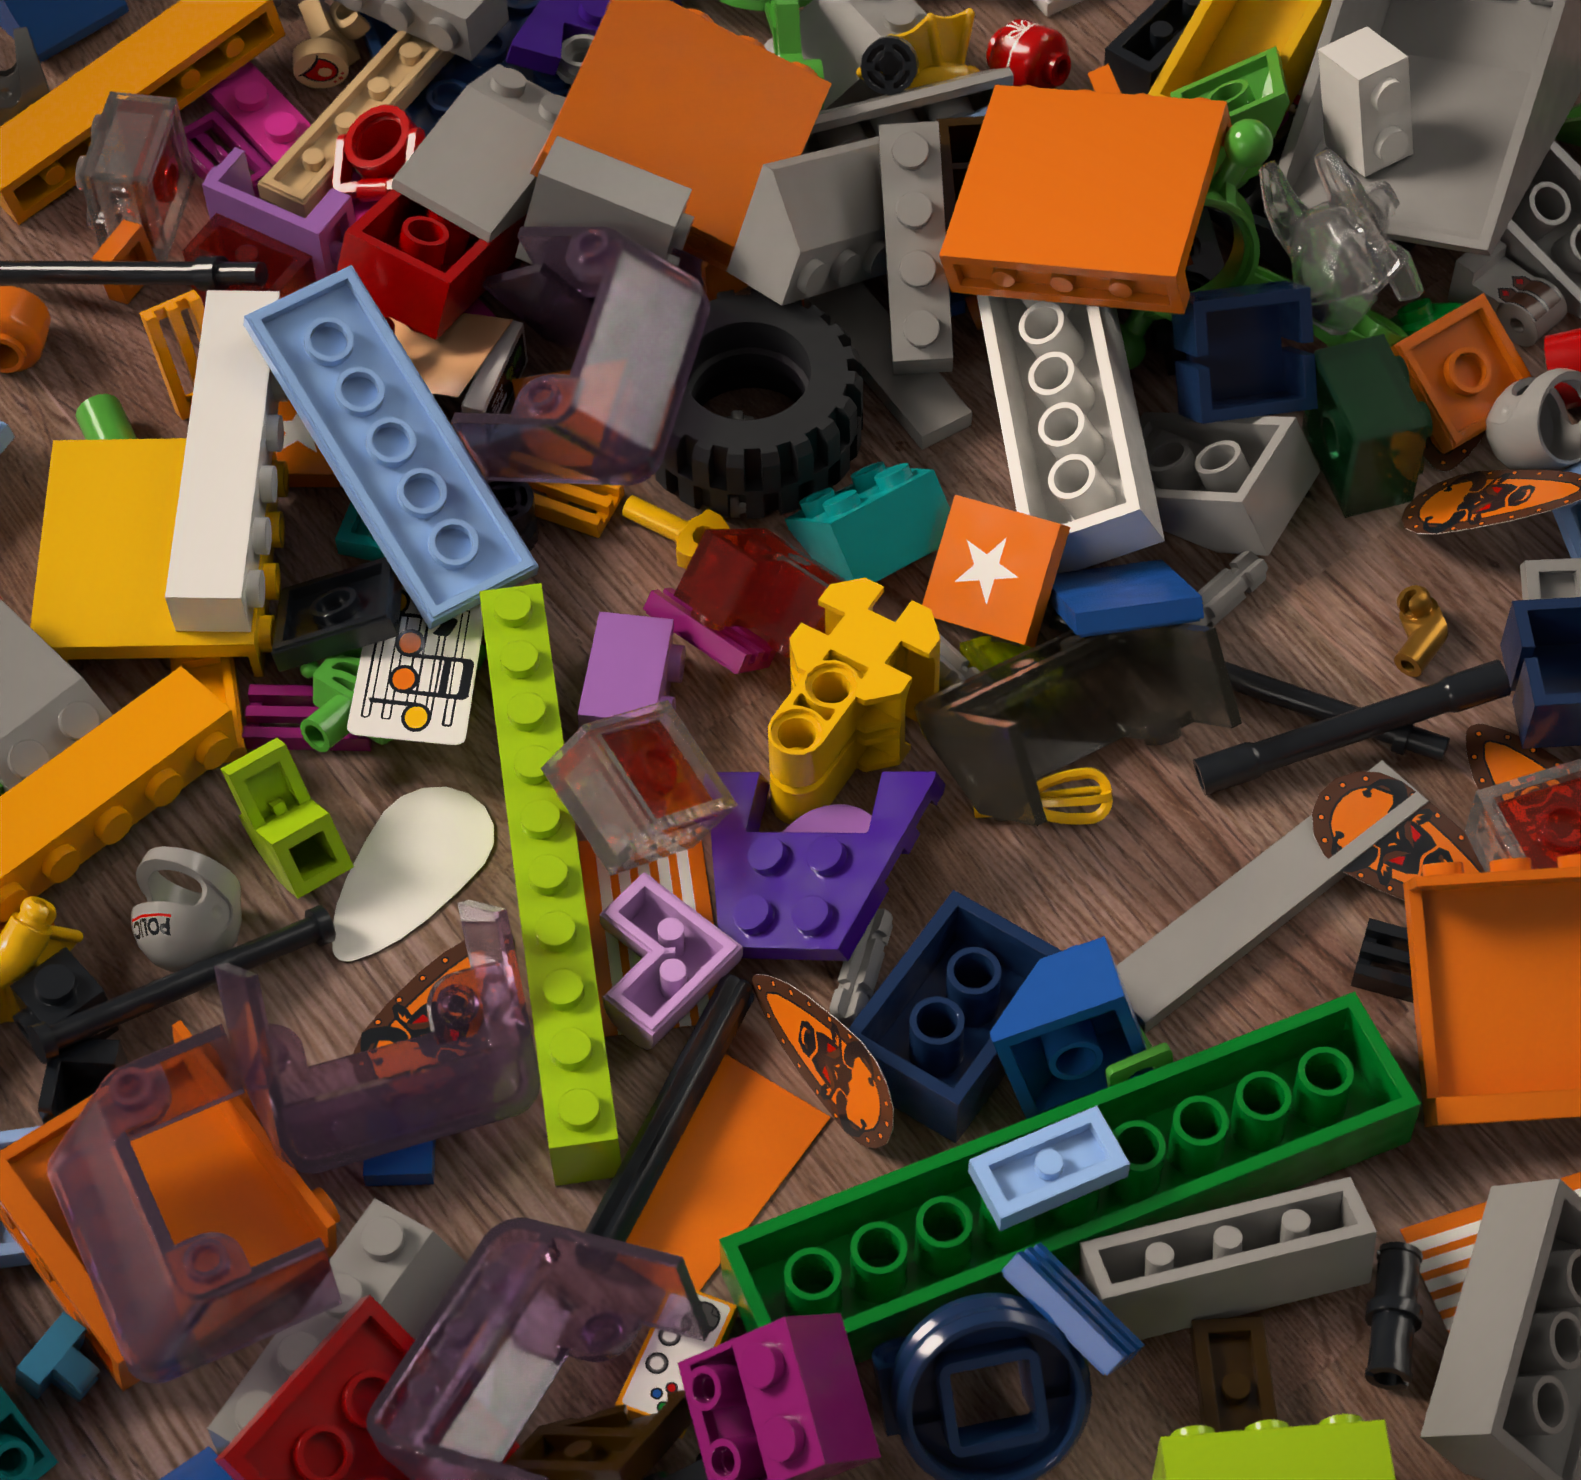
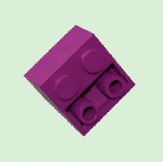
[678,1313,881,1480]

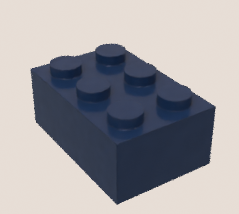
[848,890,1062,1144]

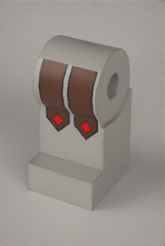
[1448,240,1567,347]

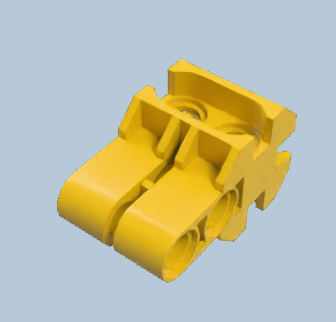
[768,577,941,824]

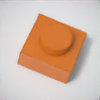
[91,219,157,305]

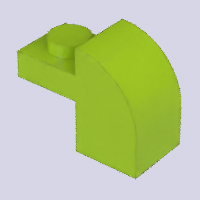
[220,738,354,899]

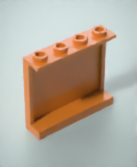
[530,0,832,271]
[939,85,1232,314]
[1403,854,1581,1127]
[0,1020,340,1392]

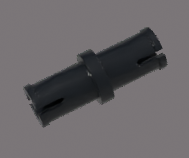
[1365,1242,1423,1390]

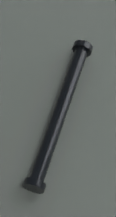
[27,905,336,1064]

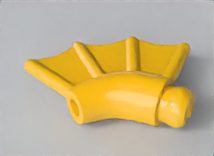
[856,8,980,90]
[0,896,83,1024]

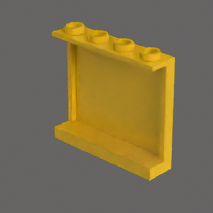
[30,438,289,677]

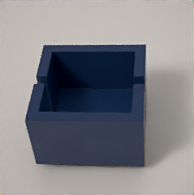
[1172,280,1318,424]
[1500,597,1581,749]

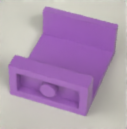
[202,147,356,294]

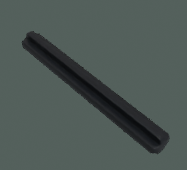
[579,974,754,1268]

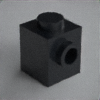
[10,947,119,1044]

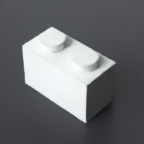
[1318,26,1413,177]

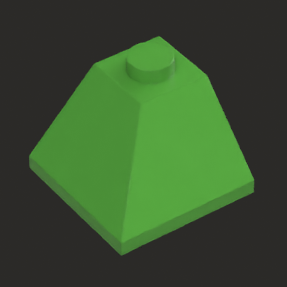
[1170,46,1290,190]

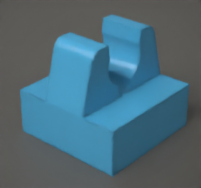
[15,1312,100,1402]

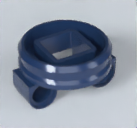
[872,1293,1093,1480]

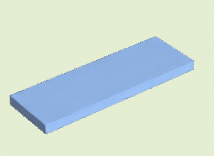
[243,265,539,630]

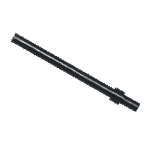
[0,256,268,291]

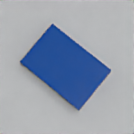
[1048,559,1204,638]

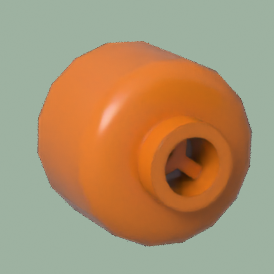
[0,286,51,373]

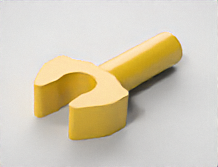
[622,495,732,572]

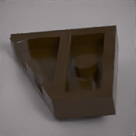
[500,1390,693,1480]

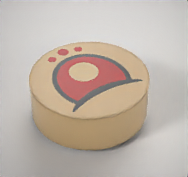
[292,37,349,89]

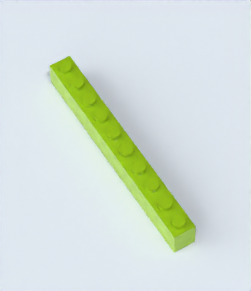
[479,583,621,1186]

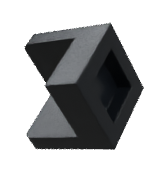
[38,1038,132,1124]

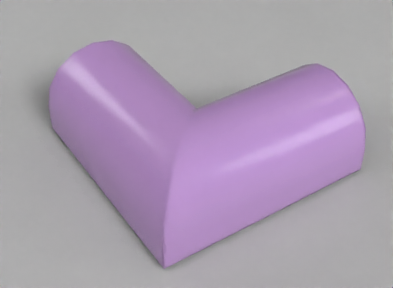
[599,872,743,1049]

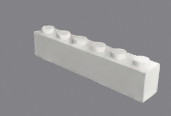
[165,290,288,632]

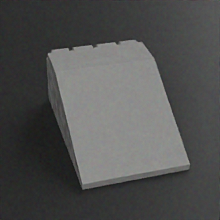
[1264,0,1581,256]

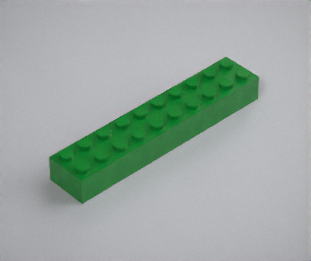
[719,991,1421,1365]

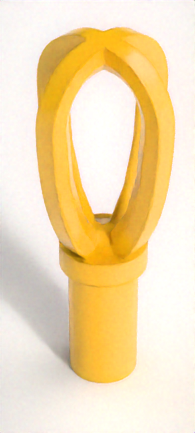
[973,767,1113,825]

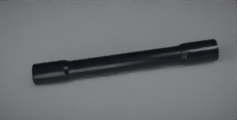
[1193,659,1511,796]

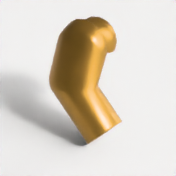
[1394,585,1448,677]

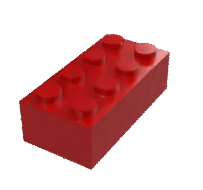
[336,189,527,340]

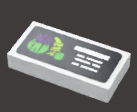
[461,320,528,448]

